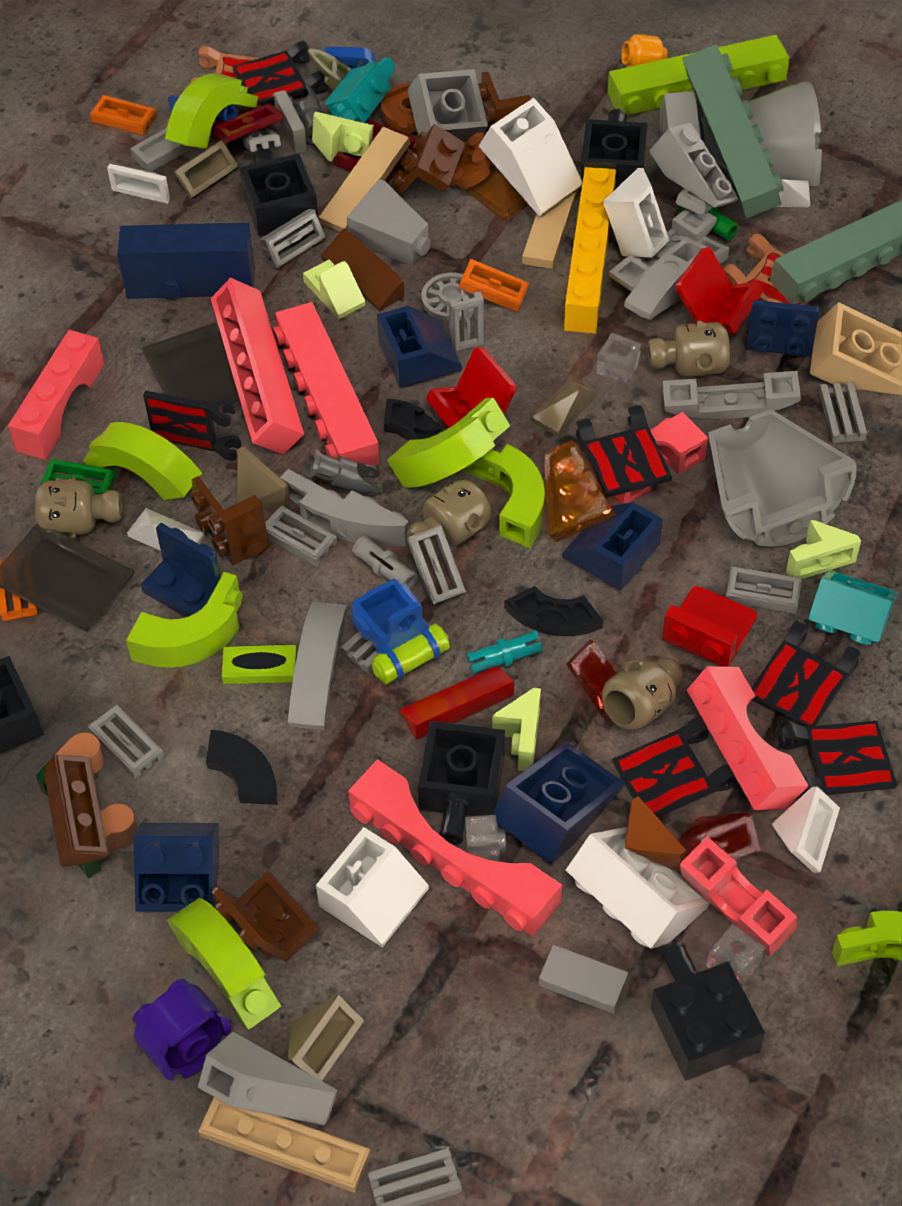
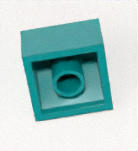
[808,570,899,645]

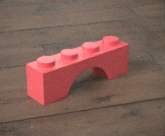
[8,330,105,460]
[687,666,808,810]

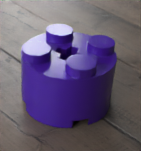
[133,979,231,1080]

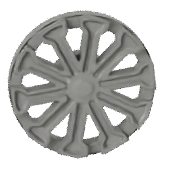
[422,273,474,323]

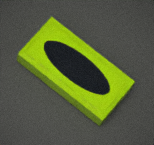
[222,645,297,684]

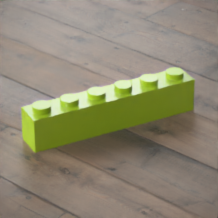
[608,35,789,116]

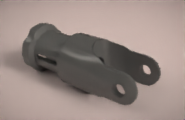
[290,85,323,144]
[303,448,380,497]

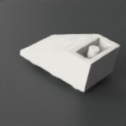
[479,98,583,216]

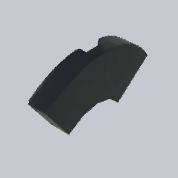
[384,399,444,441]
[504,586,603,636]
[206,730,278,805]

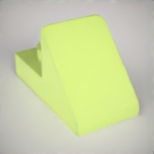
[312,112,373,161]
[303,259,365,319]
[786,520,861,579]
[492,688,541,771]

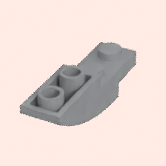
[624,236,730,320]
[280,469,409,547]

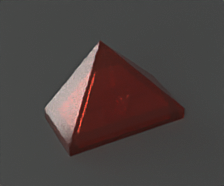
[566,640,617,721]
[678,812,761,860]

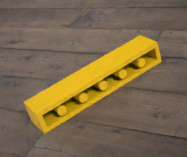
[564,167,616,334]

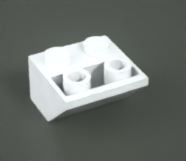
[603,168,669,258]
[316,827,429,948]

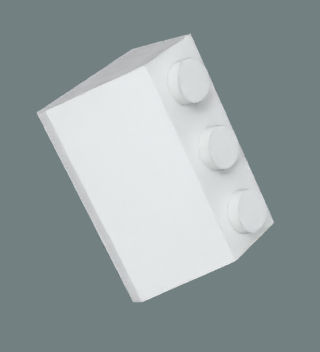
[566,827,711,949]

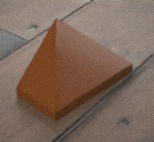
[625,796,686,873]

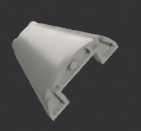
[698,81,822,186]
[708,409,857,547]

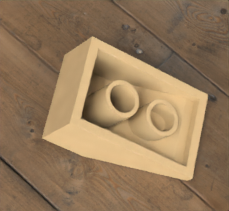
[810,302,902,395]

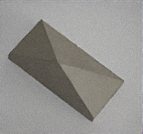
[174,140,238,198]
[531,377,598,437]
[237,446,291,509]
[288,994,364,1081]

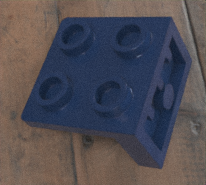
[746,300,819,357]
[141,523,221,618]

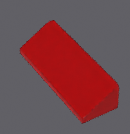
[399,666,514,740]

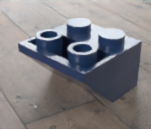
[377,306,462,387]
[562,502,663,590]
[133,822,219,912]

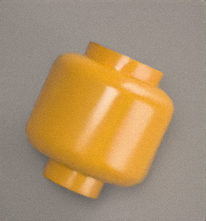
[621,34,667,67]

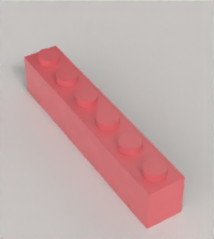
[211,278,304,455]
[272,302,380,466]

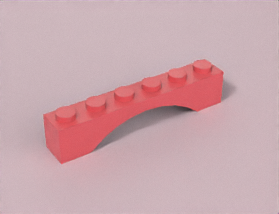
[348,759,562,936]

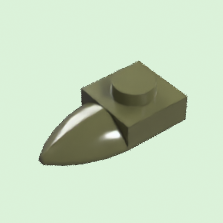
[307,49,351,90]

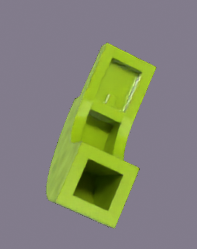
[165,73,258,149]
[387,398,510,488]
[83,422,202,501]
[464,444,545,548]
[126,572,243,668]
[166,898,282,1030]
[832,911,902,966]

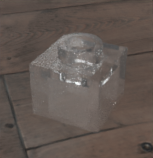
[597,333,642,384]
[465,815,506,862]
[706,924,766,986]

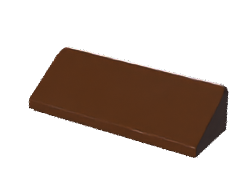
[321,228,405,311]
[44,754,108,867]

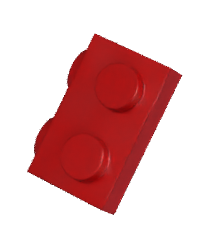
[676,247,763,336]
[426,347,516,428]
[662,586,757,667]

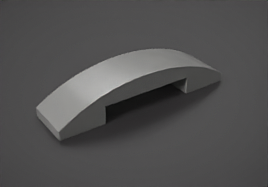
[609,208,717,291]
[663,371,801,419]
[288,602,348,730]

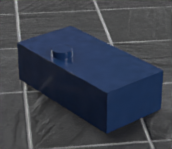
[117,223,255,299]

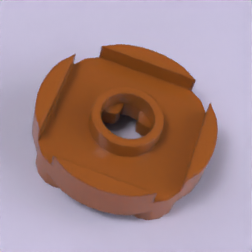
[381,83,417,135]
[449,132,493,189]

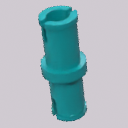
[466,630,543,675]

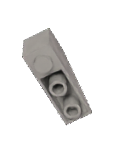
[650,123,739,208]
[198,1032,338,1125]

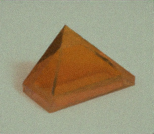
[463,167,527,221]

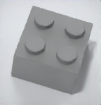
[407,69,488,142]

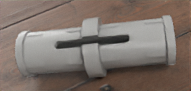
[352,536,418,590]

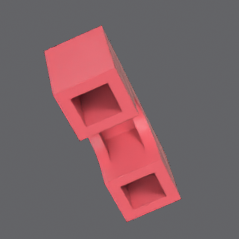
[615,412,708,504]
[680,836,797,957]

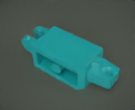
[325,57,395,123]

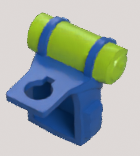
[351,579,450,685]

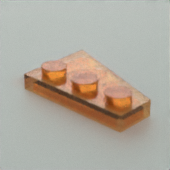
[543,440,616,542]

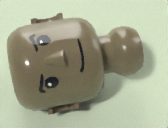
[647,320,730,377]
[35,476,123,541]
[407,479,491,553]
[602,658,683,730]

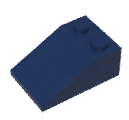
[491,741,625,864]

